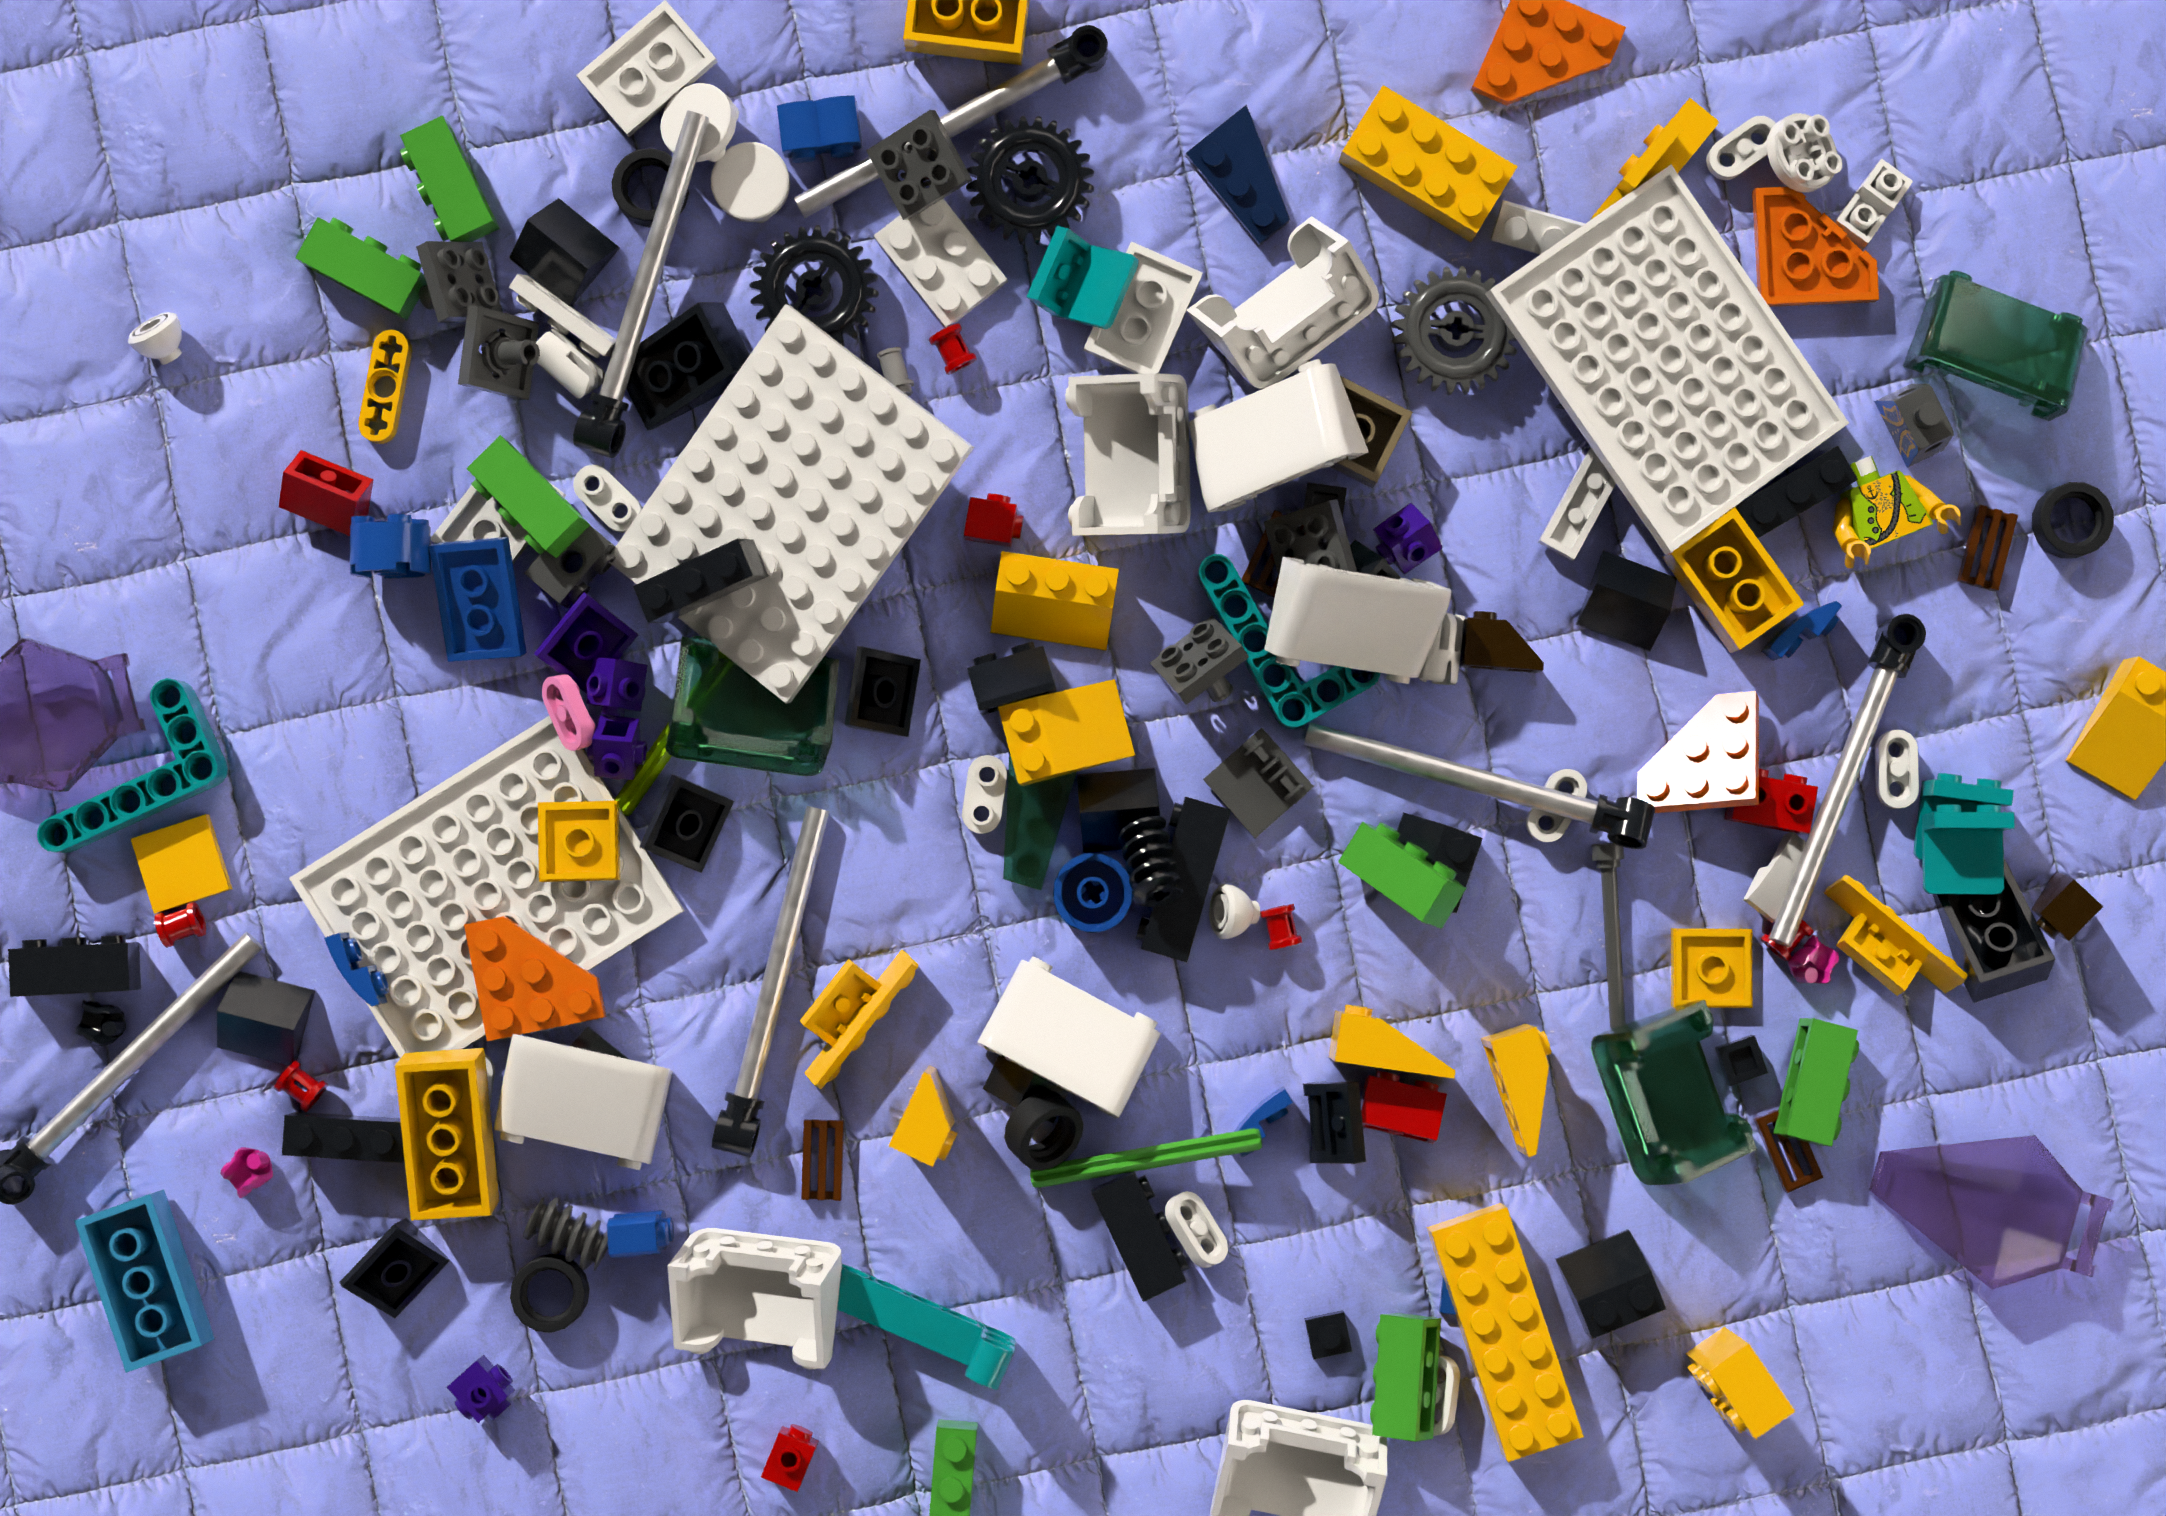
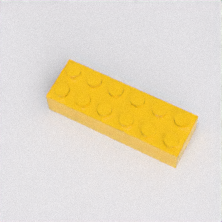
[1426,1203,1584,1462]

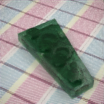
[1003,751,1077,891]

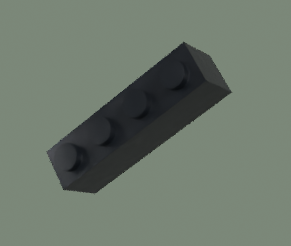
[1135,797,1231,962]

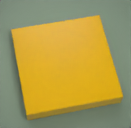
[538,801,620,882]
[131,814,233,914]
[1671,928,1753,1008]

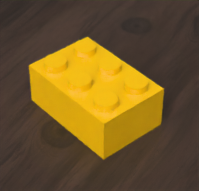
[903,0,1030,65]
[1662,507,1804,653]
[1685,1327,1796,1439]

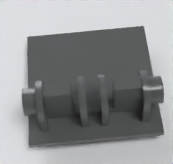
[1203,728,1314,838]

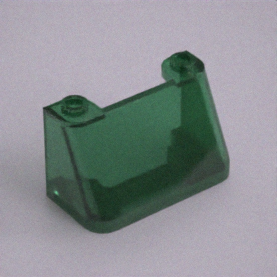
[1903,270,2088,421]
[666,636,839,776]
[1591,1000,1757,1185]

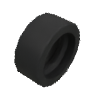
[611,148,689,227]
[2032,482,2114,558]
[1004,1091,1084,1171]
[510,1254,590,1333]

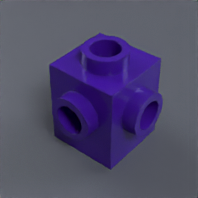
[1373,503,1443,575]
[586,657,648,717]
[587,715,647,780]
[447,1355,515,1423]

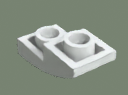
[1835,159,1913,250]
[1743,832,1806,923]

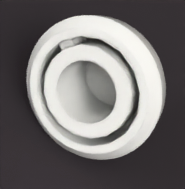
[128,312,182,365]
[1209,884,1260,939]

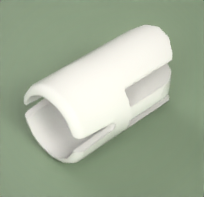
[536,328,605,399]
[1419,613,1465,685]

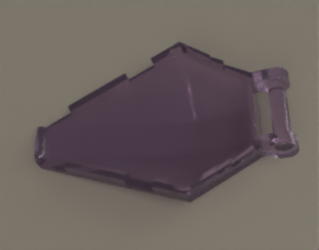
[0,638,146,792]
[1869,1135,2114,1289]

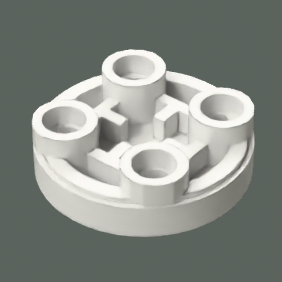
[660,83,739,162]
[1767,113,1842,193]
[711,142,790,223]

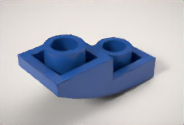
[1761,601,1842,661]
[324,932,389,1006]
[1231,1087,1293,1157]

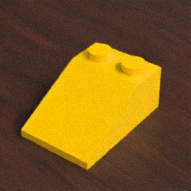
[2065,656,2166,800]
[998,679,1135,786]
[1329,1004,1456,1079]
[1481,1024,1552,1157]

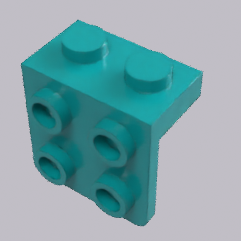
[1026,226,1139,329]
[1913,773,2014,860]
[1922,804,2015,895]

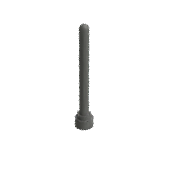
[1591,843,1626,1033]

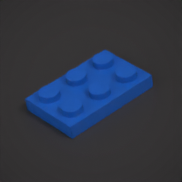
[429,537,527,662]

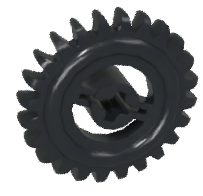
[966,116,1094,245]
[749,225,879,346]

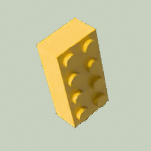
[1338,85,1518,243]
[395,1048,499,1220]

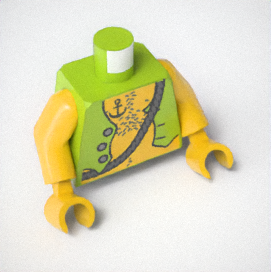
[1832,456,1961,569]

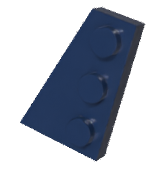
[1185,105,1290,246]

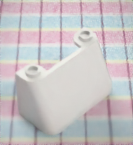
[1187,216,1379,389]
[1189,359,1369,512]
[1065,373,1191,536]
[1264,556,1452,684]
[977,956,1161,1118]
[494,1034,673,1170]
[668,1228,842,1370]
[1210,1400,1387,1516]

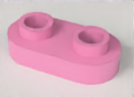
[542,674,596,751]

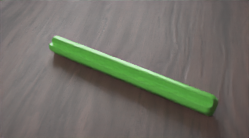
[1030,1128,1262,1188]

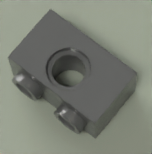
[524,525,616,608]

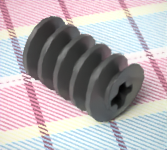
[523,1197,608,1271]

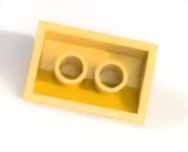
[990,551,1119,651]
[888,1065,958,1167]

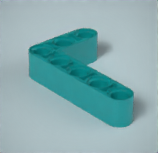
[1198,554,1381,729]
[37,678,228,853]
[837,1264,1016,1390]

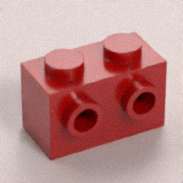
[279,450,374,536]
[1724,768,1818,834]
[1361,1071,1447,1144]

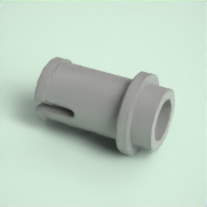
[877,347,914,396]

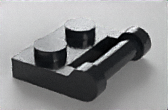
[1303,1081,1366,1164]

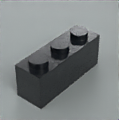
[1733,446,1858,538]
[633,538,768,623]
[8,935,141,997]
[282,1112,405,1163]
[1091,1171,1189,1302]

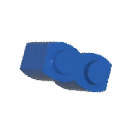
[777,95,863,163]
[607,1210,674,1258]

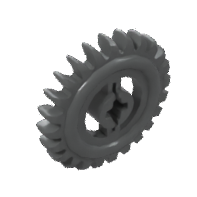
[1391,266,1517,395]

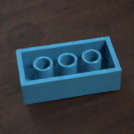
[75,1189,215,1373]

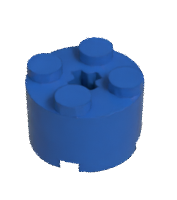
[350,514,431,579]
[1053,853,1133,933]

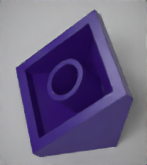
[534,592,639,694]

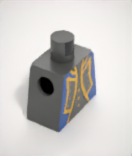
[1874,384,1954,468]

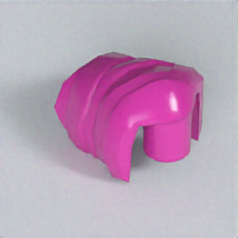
[1788,935,1839,984]
[220,1147,273,1199]

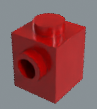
[964,494,1024,547]
[761,1424,819,1492]

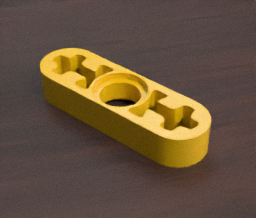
[358,330,412,444]

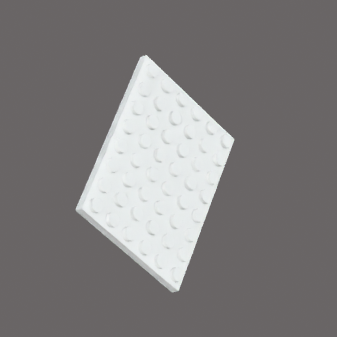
[1485,165,1849,555]
[609,304,975,703]
[289,716,685,1058]

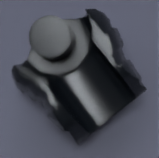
[75,1000,126,1046]

